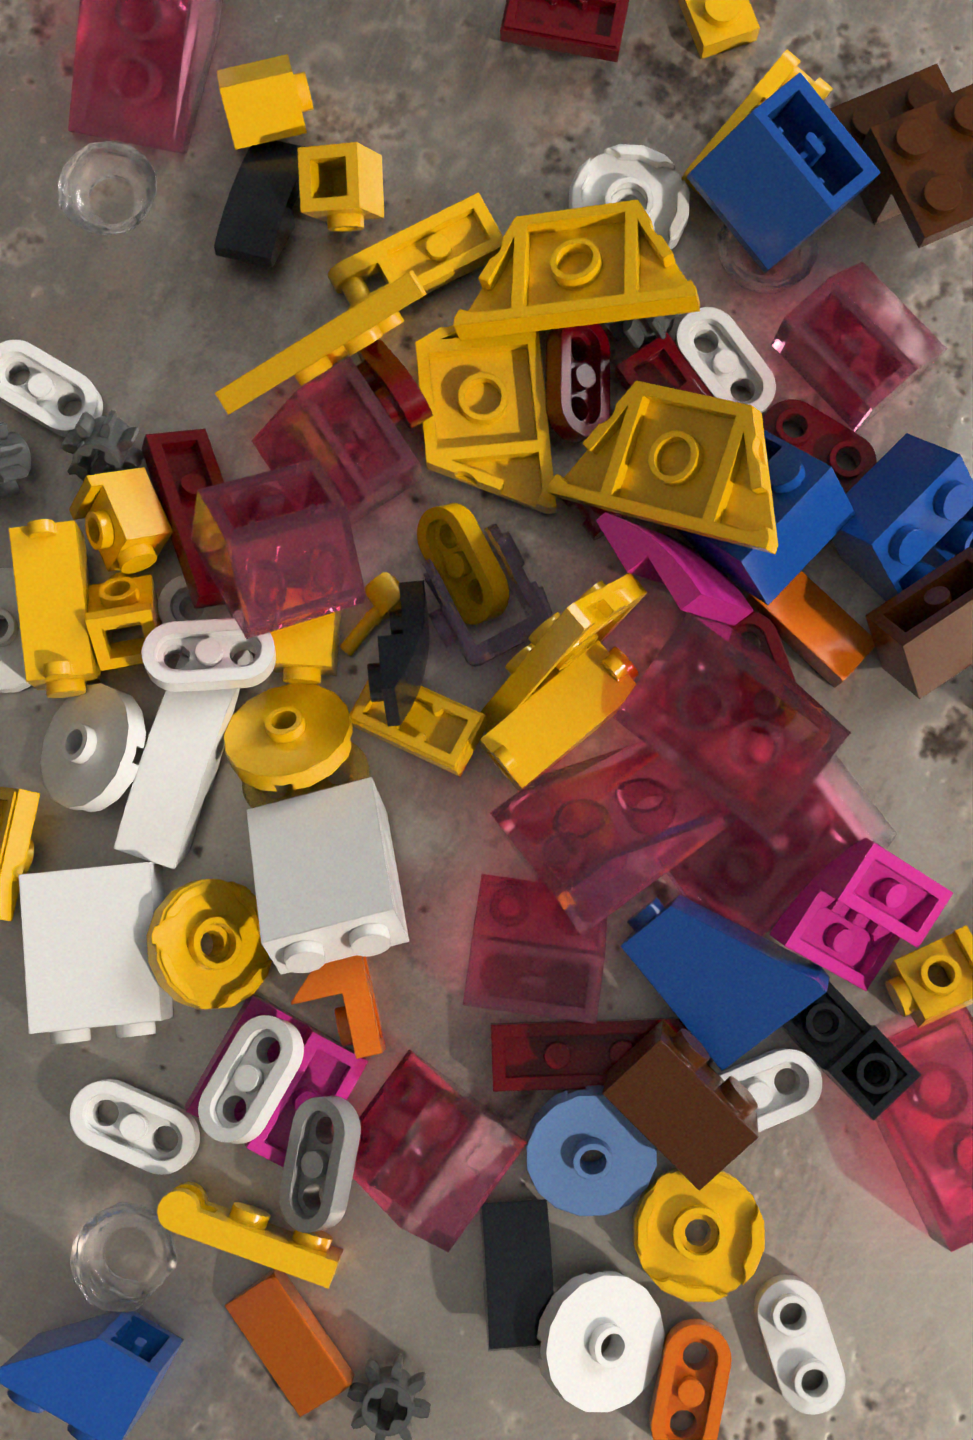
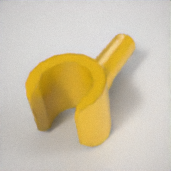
[339,572,401,656]

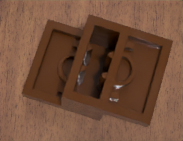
[830,64,973,248]

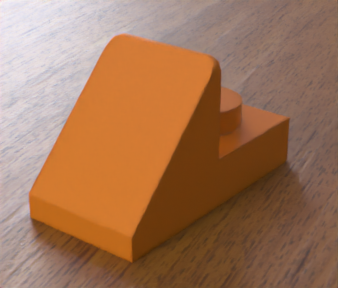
[291,955,386,1059]

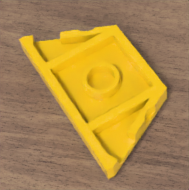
[453,199,700,341]
[215,270,426,415]
[415,324,557,514]
[546,381,778,554]
[480,573,647,733]

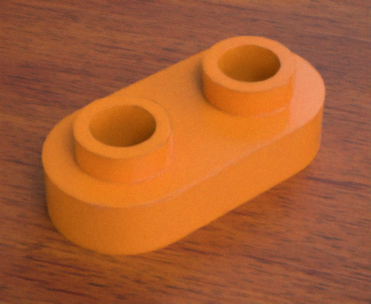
[649,1319,732,1440]

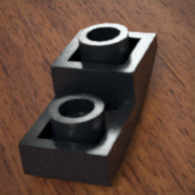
[214,140,305,268]
[367,580,430,727]
[781,981,921,1121]
[480,1199,554,1351]

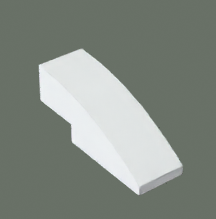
[113,654,240,869]

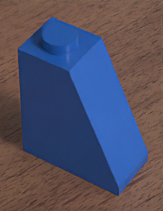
[621,894,830,1071]

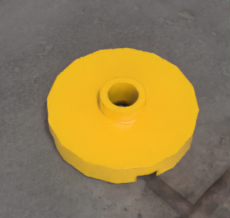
[224,683,354,792]
[146,879,272,1010]
[632,1168,765,1302]

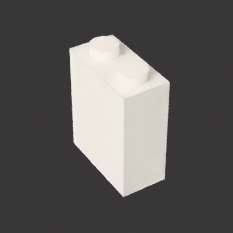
[246,777,409,975]
[19,862,174,1044]

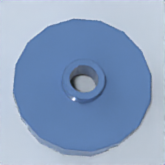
[526,1085,657,1216]

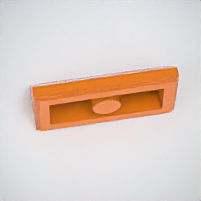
[746,571,875,688]
[225,1269,355,1417]

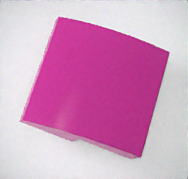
[596,512,754,626]
[769,837,953,991]
[185,994,369,1167]

